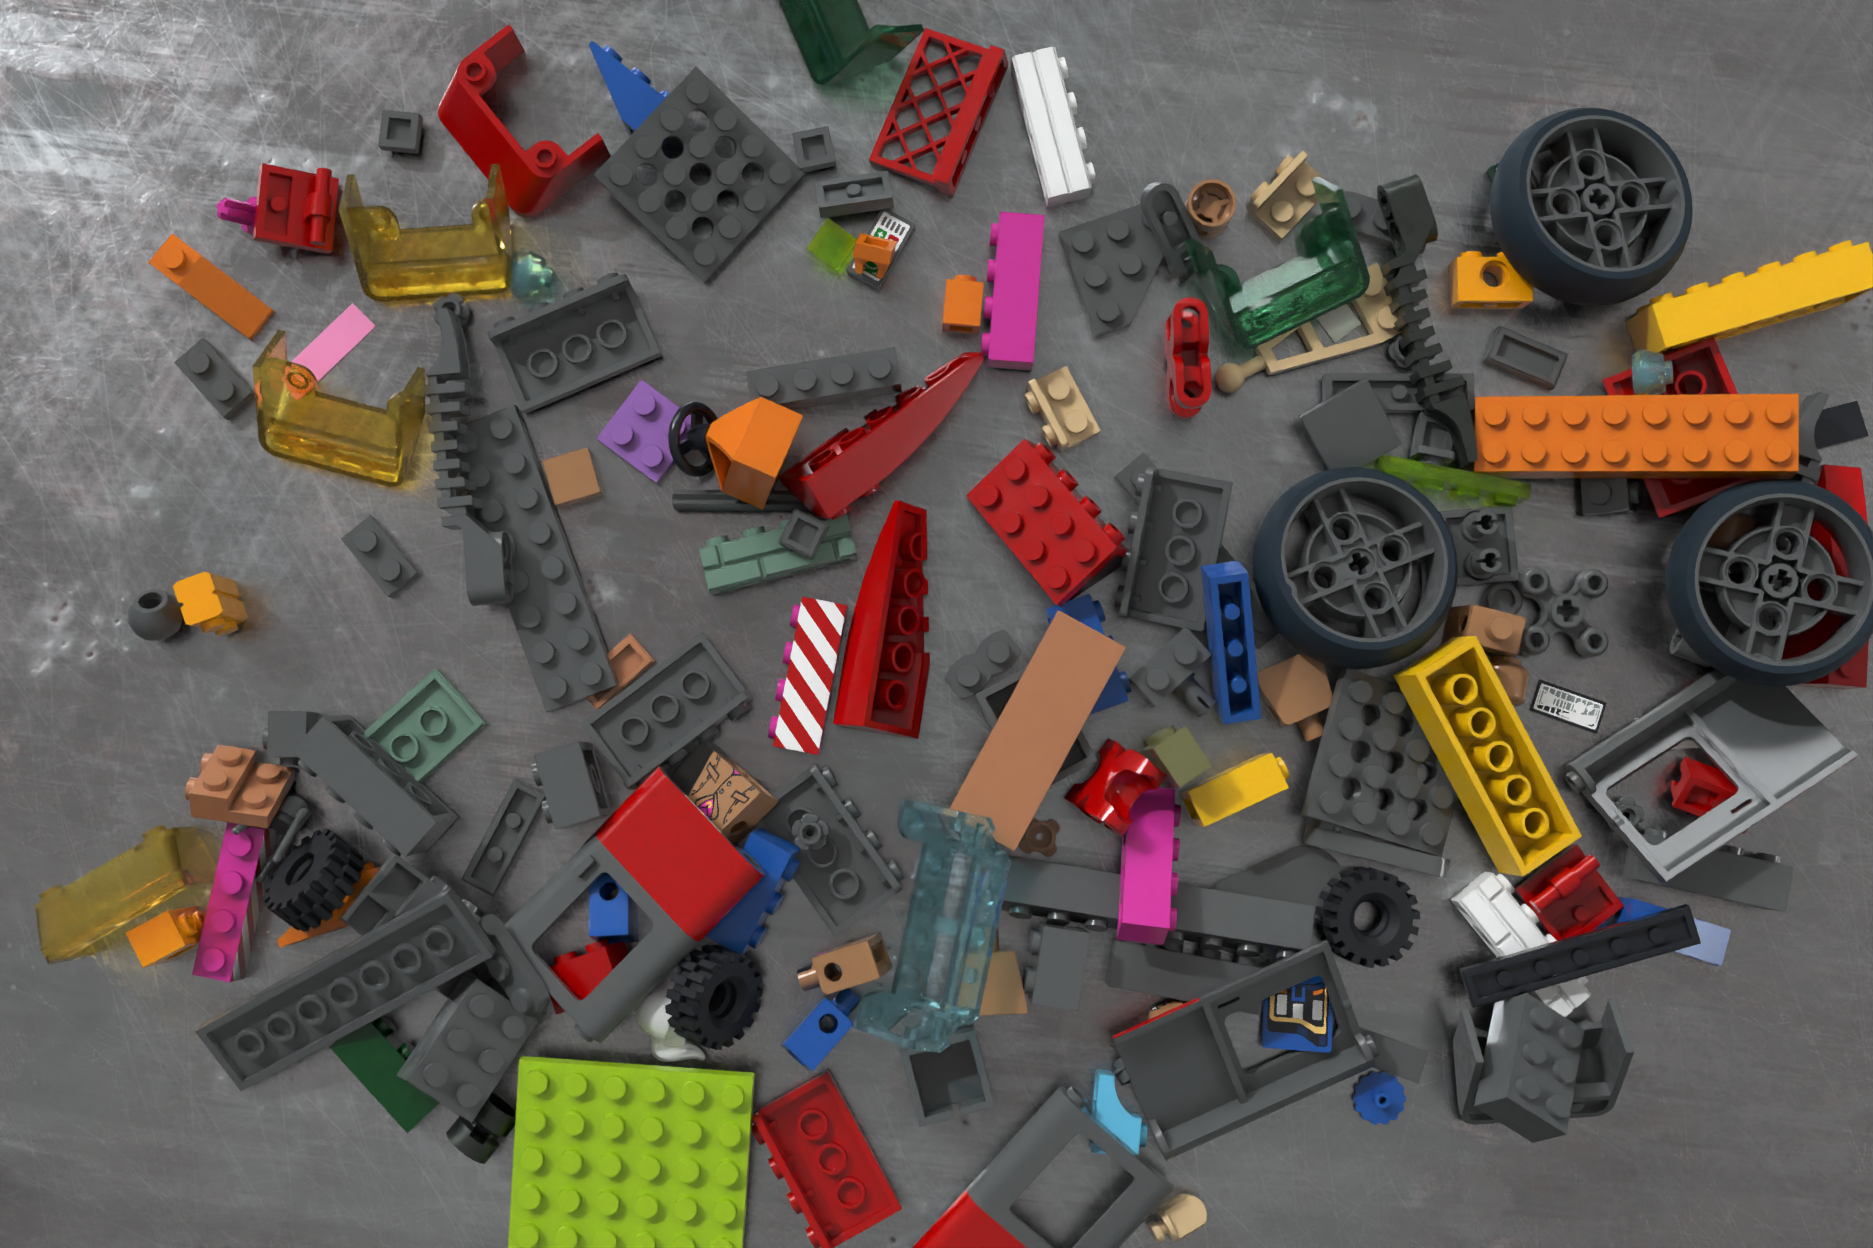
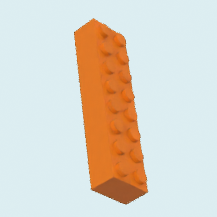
[1473,394,1799,479]

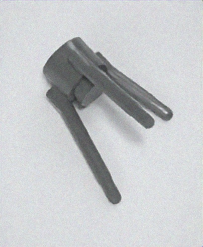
[232,796,311,883]

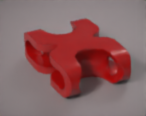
[1164,297,1212,419]
[1064,738,1168,837]

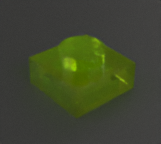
[805,218,857,270]

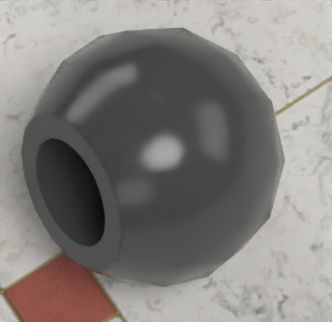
[127,589,183,641]

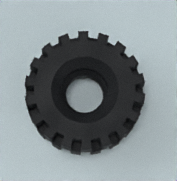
[263,829,364,932]
[1315,867,1420,968]
[665,945,763,1050]

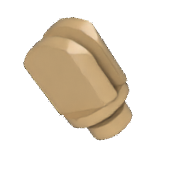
[1147,1194,1207,1244]

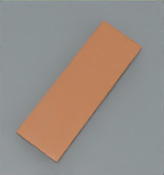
[946,610,1126,851]

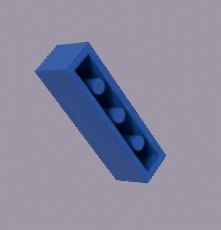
[1201,561,1261,724]

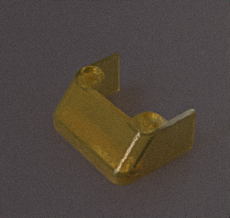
[339,164,513,302]
[252,330,425,487]
[35,825,217,965]

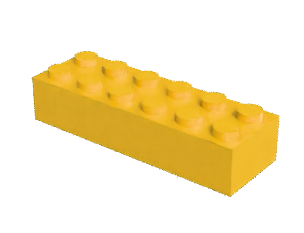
[1626,240,1873,364]
[1393,636,1582,877]

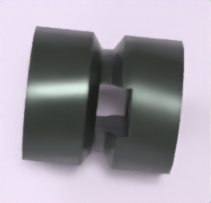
[446,1092,516,1164]

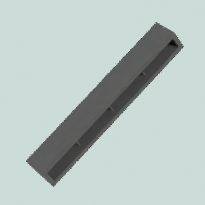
[1001,856,1315,961]

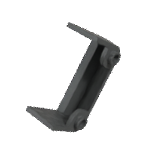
[1453,999,1634,1125]

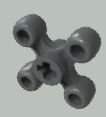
[1516,567,1609,658]

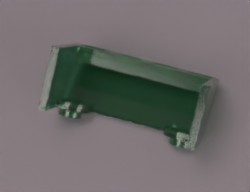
[779,0,924,85]
[1184,177,1370,348]

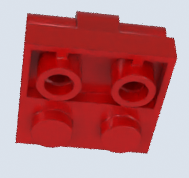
[253,163,339,254]
[1515,844,1624,941]

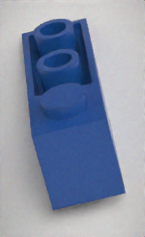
[589,41,670,147]

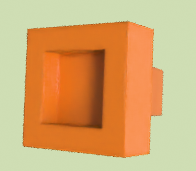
[853,233,897,279]

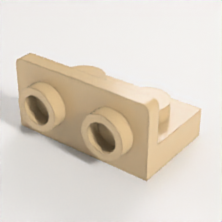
[1248,150,1332,242]
[1024,365,1101,453]

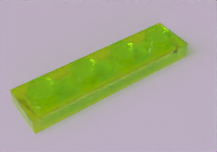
[1374,454,1532,508]

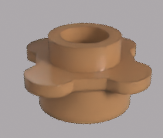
[1020,817,1060,857]

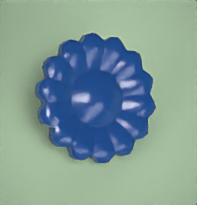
[1352,1071,1406,1125]

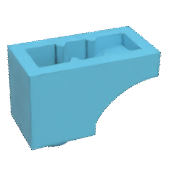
[1088,1069,1147,1154]

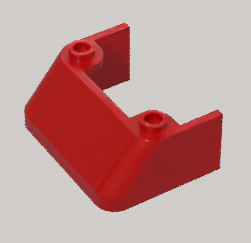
[438,24,611,218]

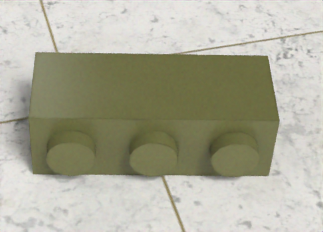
[1141,725,1213,788]

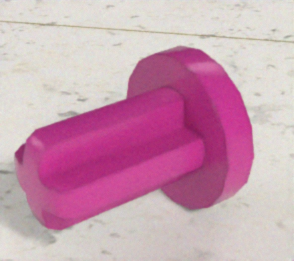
[216,197,257,234]

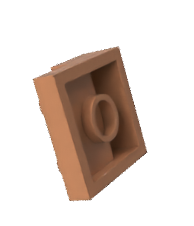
[185,745,295,829]

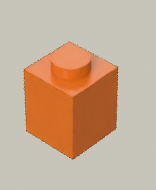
[942,275,984,335]

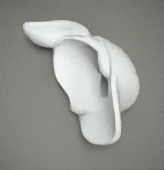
[632,964,705,1062]

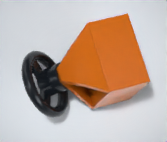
[668,397,803,510]

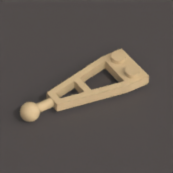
[1215,263,1402,393]

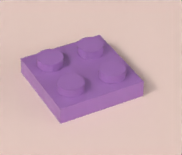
[596,379,691,485]

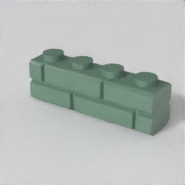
[699,514,858,595]

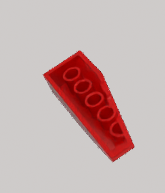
[778,352,984,520]

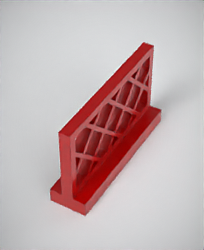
[869,28,1009,197]

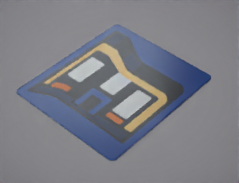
[1262,976,1333,1053]

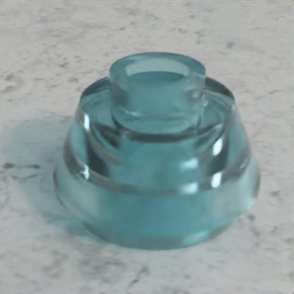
[509,247,552,299]
[1631,349,1674,395]

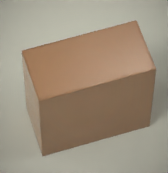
[542,447,604,508]

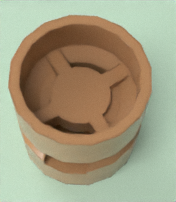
[1185,179,1237,241]

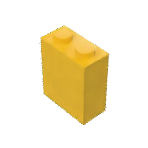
[1178,752,1290,827]

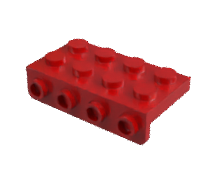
[966,439,1128,607]
[751,1070,902,1248]

